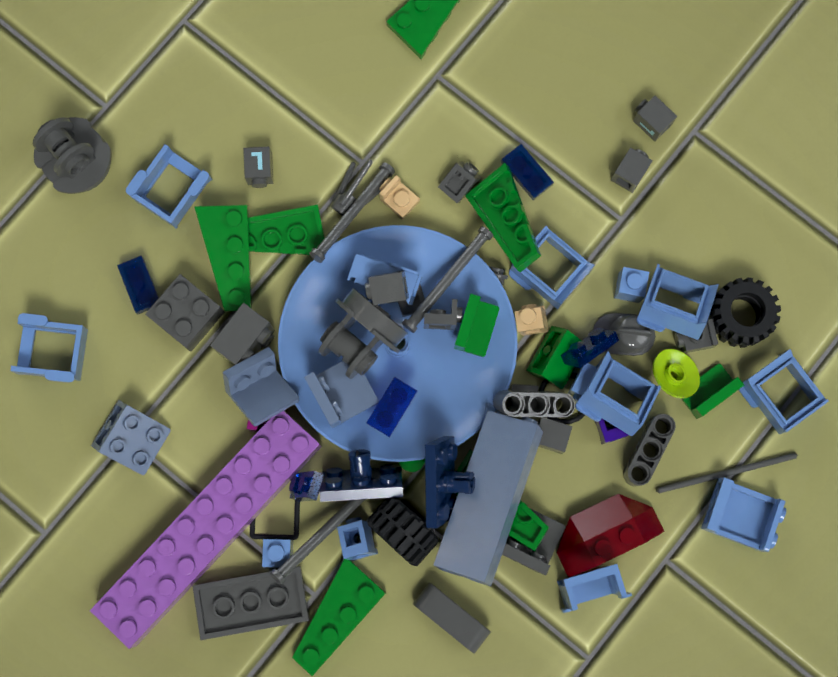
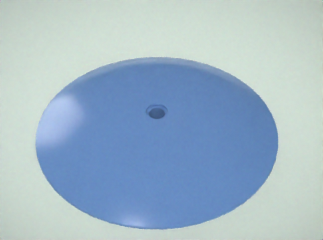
[278,225,517,462]

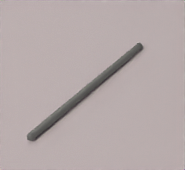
[656,453,798,494]

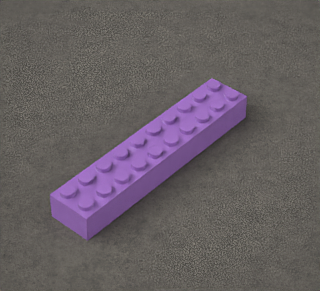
[90,411,322,649]

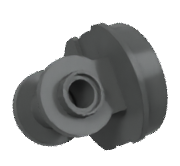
[32,117,111,194]
[318,288,408,379]

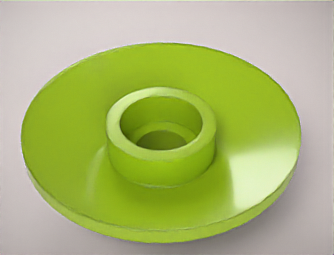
[653,349,700,399]

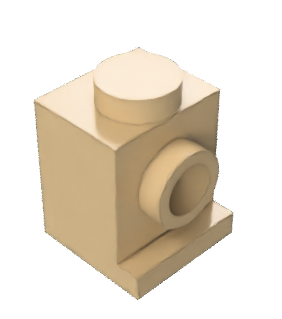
[515,304,549,336]

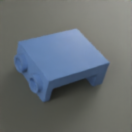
[701,477,786,552]

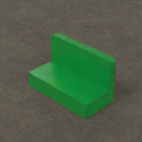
[454,294,499,357]
[526,326,587,389]
[682,364,744,419]

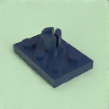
[425,436,475,528]
[319,449,403,502]

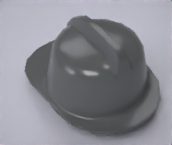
[592,313,656,356]

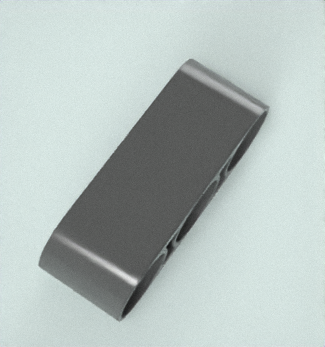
[493,390,575,418]
[623,414,676,487]
[413,582,491,654]

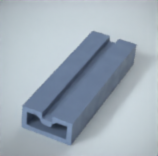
[434,411,543,587]

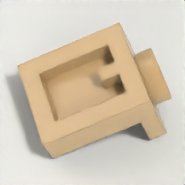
[379,175,420,220]

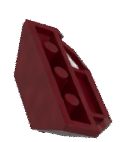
[556,494,665,578]

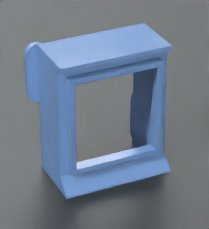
[126,144,213,229]
[509,226,595,310]
[347,254,422,305]
[637,264,719,340]
[10,313,88,383]
[739,349,829,434]
[575,351,661,437]
[557,564,632,613]

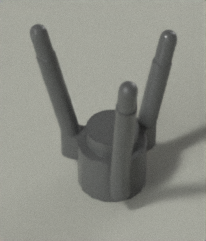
[331,159,381,216]

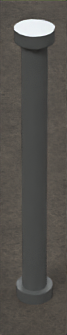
[309,162,395,263]
[402,226,493,333]
[270,499,366,585]

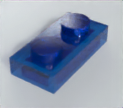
[501,144,554,201]
[117,255,159,315]
[561,328,619,368]
[366,377,418,438]
[289,471,324,502]

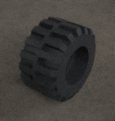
[710,277,781,348]
[367,497,439,566]

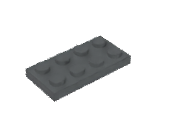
[192,566,309,640]

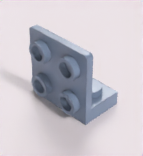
[223,347,299,426]
[304,361,379,428]
[91,400,171,475]

